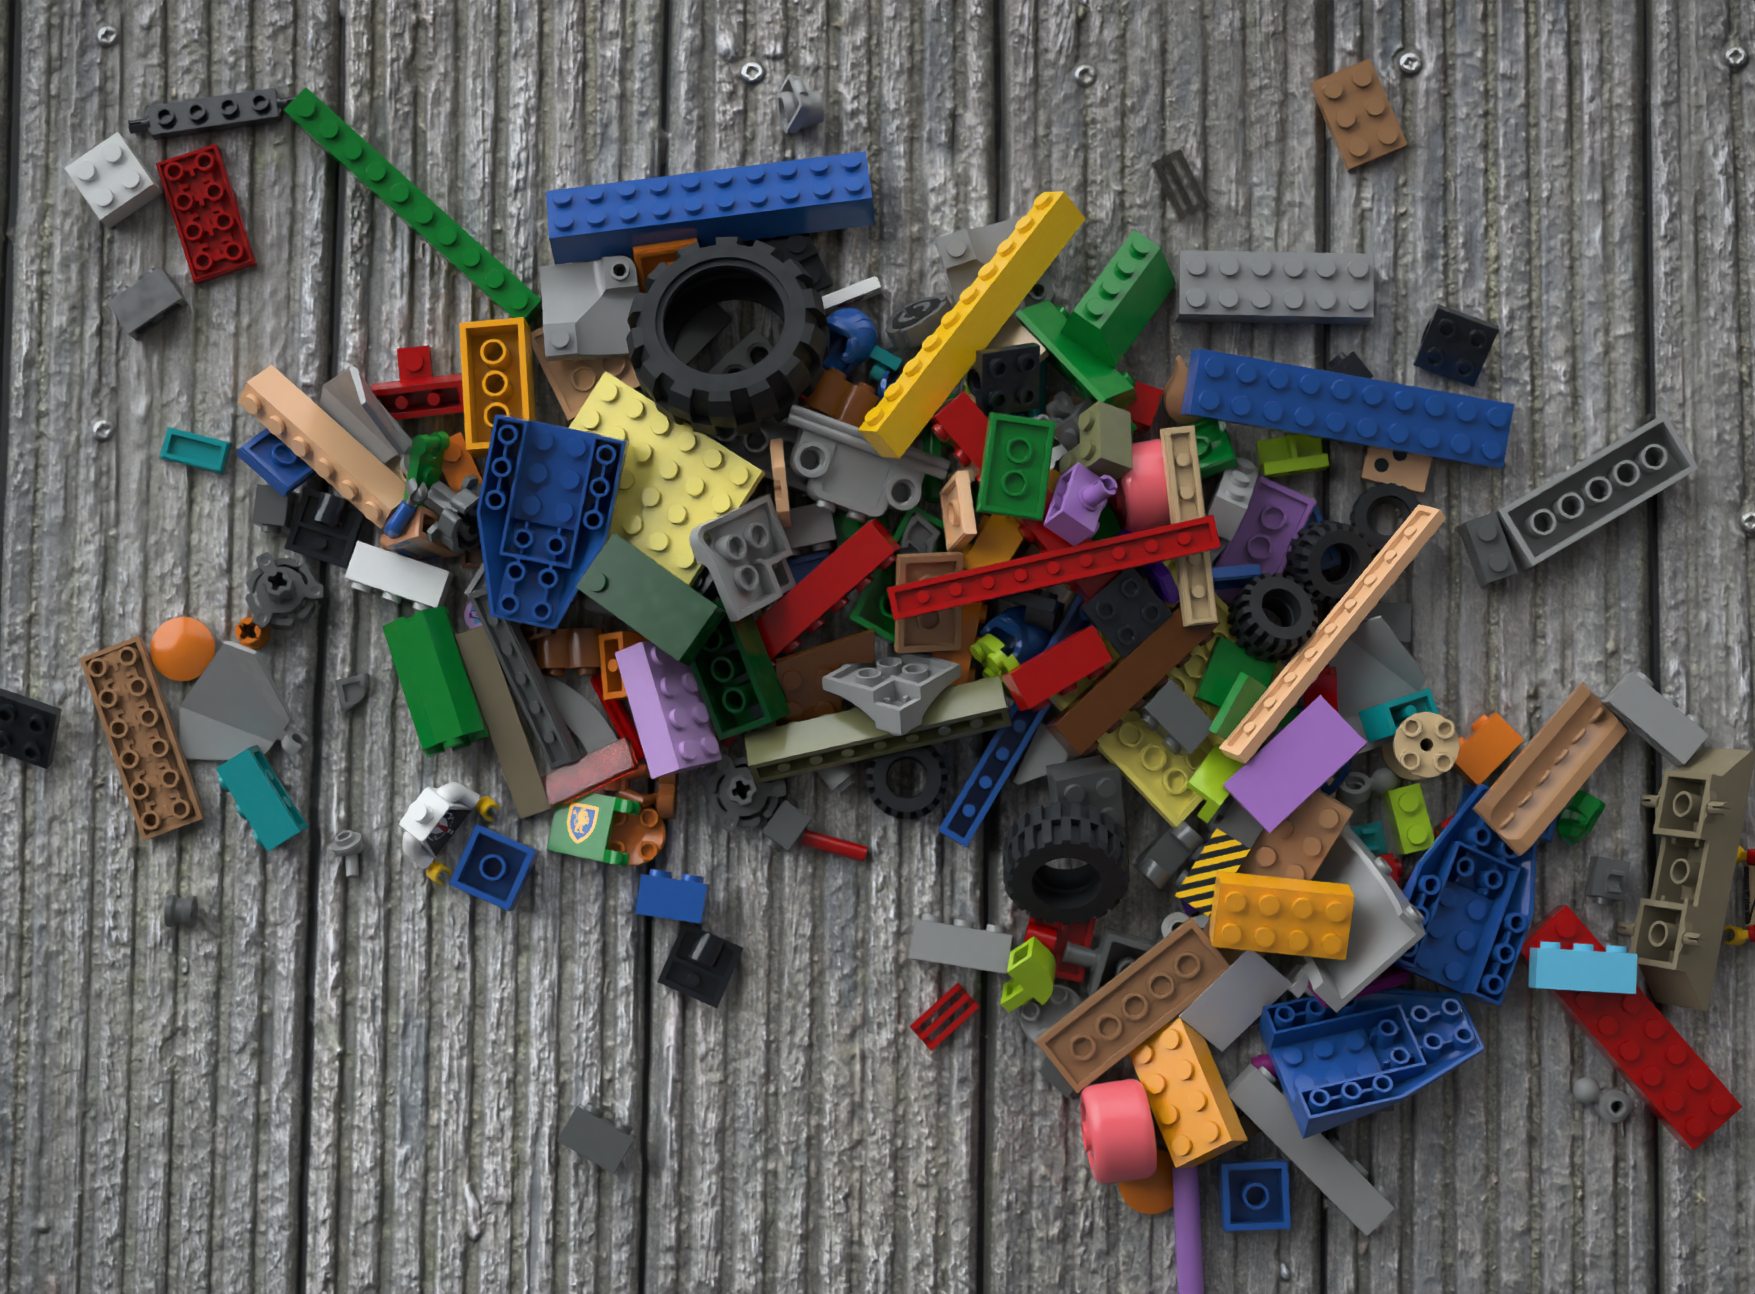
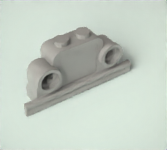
[785,404,950,523]

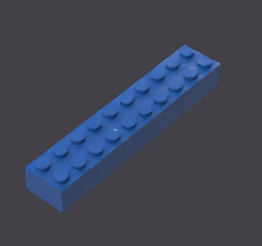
[546,151,875,265]
[1181,349,1514,468]

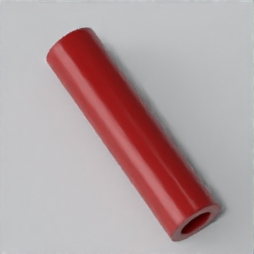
[801,829,868,862]

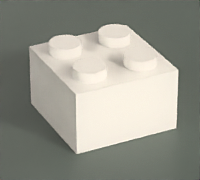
[64,132,163,228]

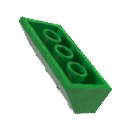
[1061,229,1176,368]
[1015,300,1137,410]

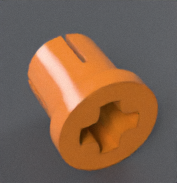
[235,617,271,650]

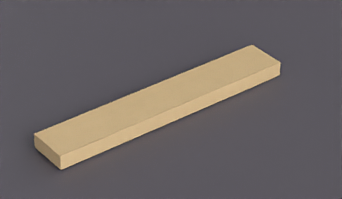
[1160,425,1218,627]

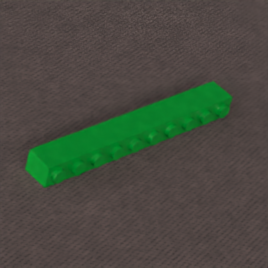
[284,87,543,325]

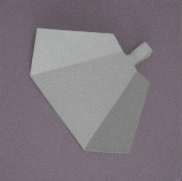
[320,366,413,476]
[1328,616,1441,755]
[179,641,309,760]

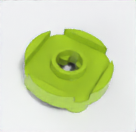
[969,634,1020,697]

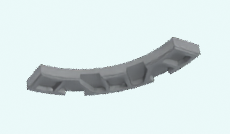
[503,669,627,773]

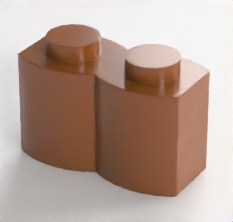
[803,367,879,428]
[537,628,604,676]

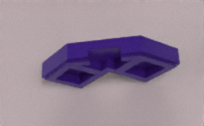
[1115,529,1180,605]

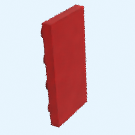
[156,143,257,285]

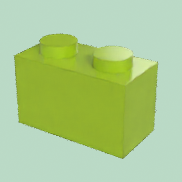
[1382,783,1435,855]

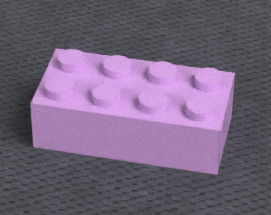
[615,641,722,779]

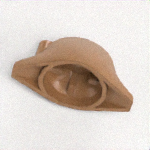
[1162,355,1204,425]

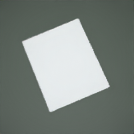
[1179,950,1292,1052]

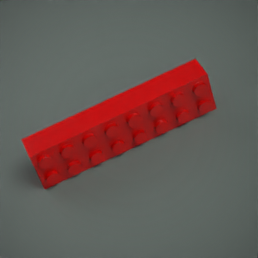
[1518,905,1742,1150]

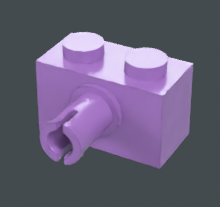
[1043,462,1117,546]

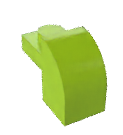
[1000,936,1056,1013]

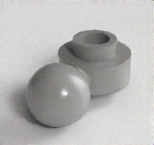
[1338,768,1397,804]
[1573,1077,1631,1123]

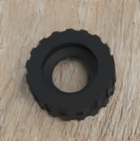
[1349,483,1422,555]

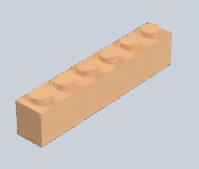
[238,365,406,529]

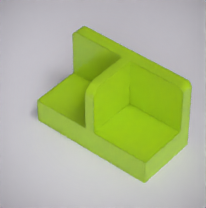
[1256,434,1329,479]
[1187,744,1245,823]

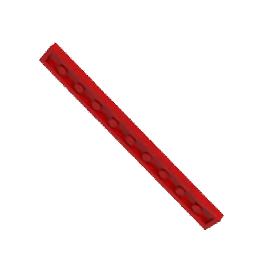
[887,515,1221,621]

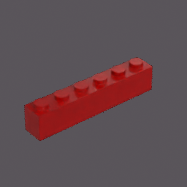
[755,518,902,668]

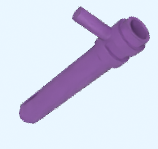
[1172,1165,1204,1294]

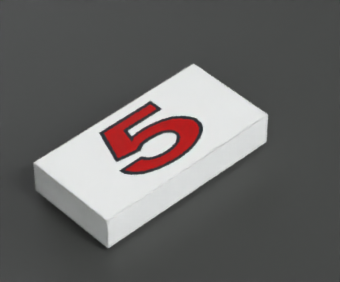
[822,276,881,315]

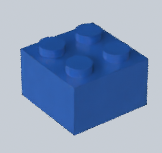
[449,824,540,911]
[635,869,710,924]
[1217,1158,1291,1231]

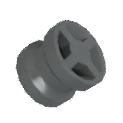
[164,894,198,928]

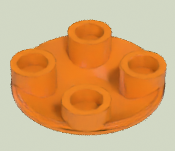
[150,617,215,681]
[608,806,666,866]
[1118,1148,1174,1214]

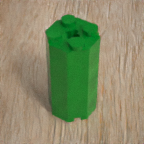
[382,606,489,758]

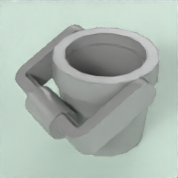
[776,74,824,134]

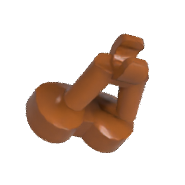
[602,763,679,819]

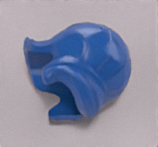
[822,308,877,376]
[980,606,1050,665]

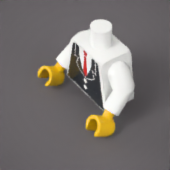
[399,782,500,885]

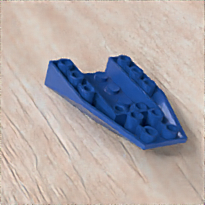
[477,414,629,630]
[1392,784,1537,1006]
[1258,989,1485,1139]

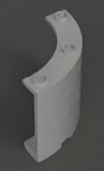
[1302,824,1426,1013]

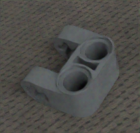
[1133,821,1204,890]

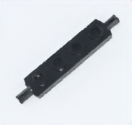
[128,87,296,140]

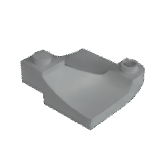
[935,214,1054,319]
[539,256,640,362]
[689,494,796,622]
[822,653,962,736]

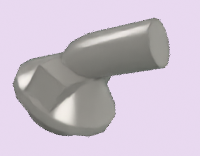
[331,830,364,878]

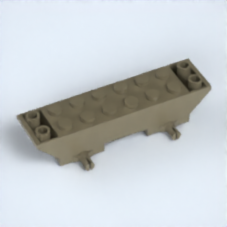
[1617,747,1755,1012]

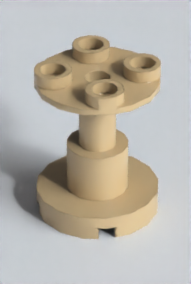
[1380,712,1460,781]

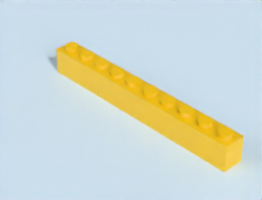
[858,191,1085,459]

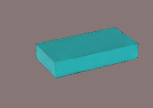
[159,427,232,475]

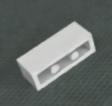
[345,541,454,611]

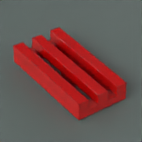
[909,982,979,1051]

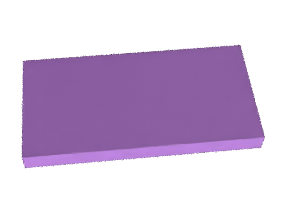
[1214,475,1317,614]
[1223,695,1367,835]

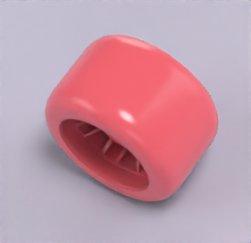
[1108,439,1171,533]
[1080,1079,1157,1184]

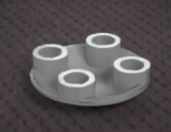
[1020,983,1082,1045]

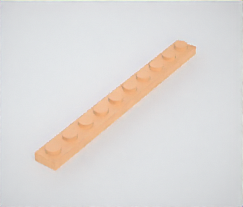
[1219,504,1446,764]

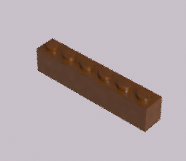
[1045,601,1220,756]

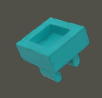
[868,345,903,383]
[1351,821,1388,856]

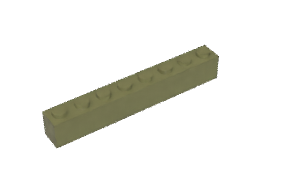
[744,676,1012,784]

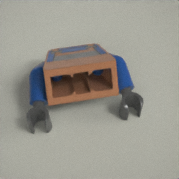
[380,478,461,561]

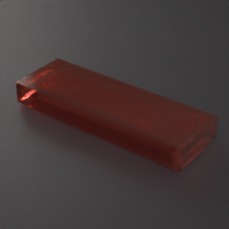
[541,737,639,808]

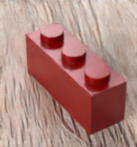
[370,373,464,420]
[1001,625,1112,713]

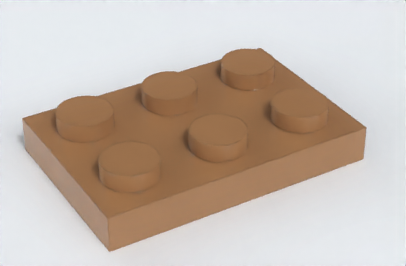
[1310,58,1408,172]
[894,551,963,653]

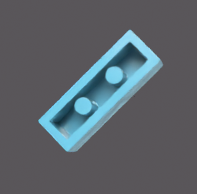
[1528,941,1637,994]

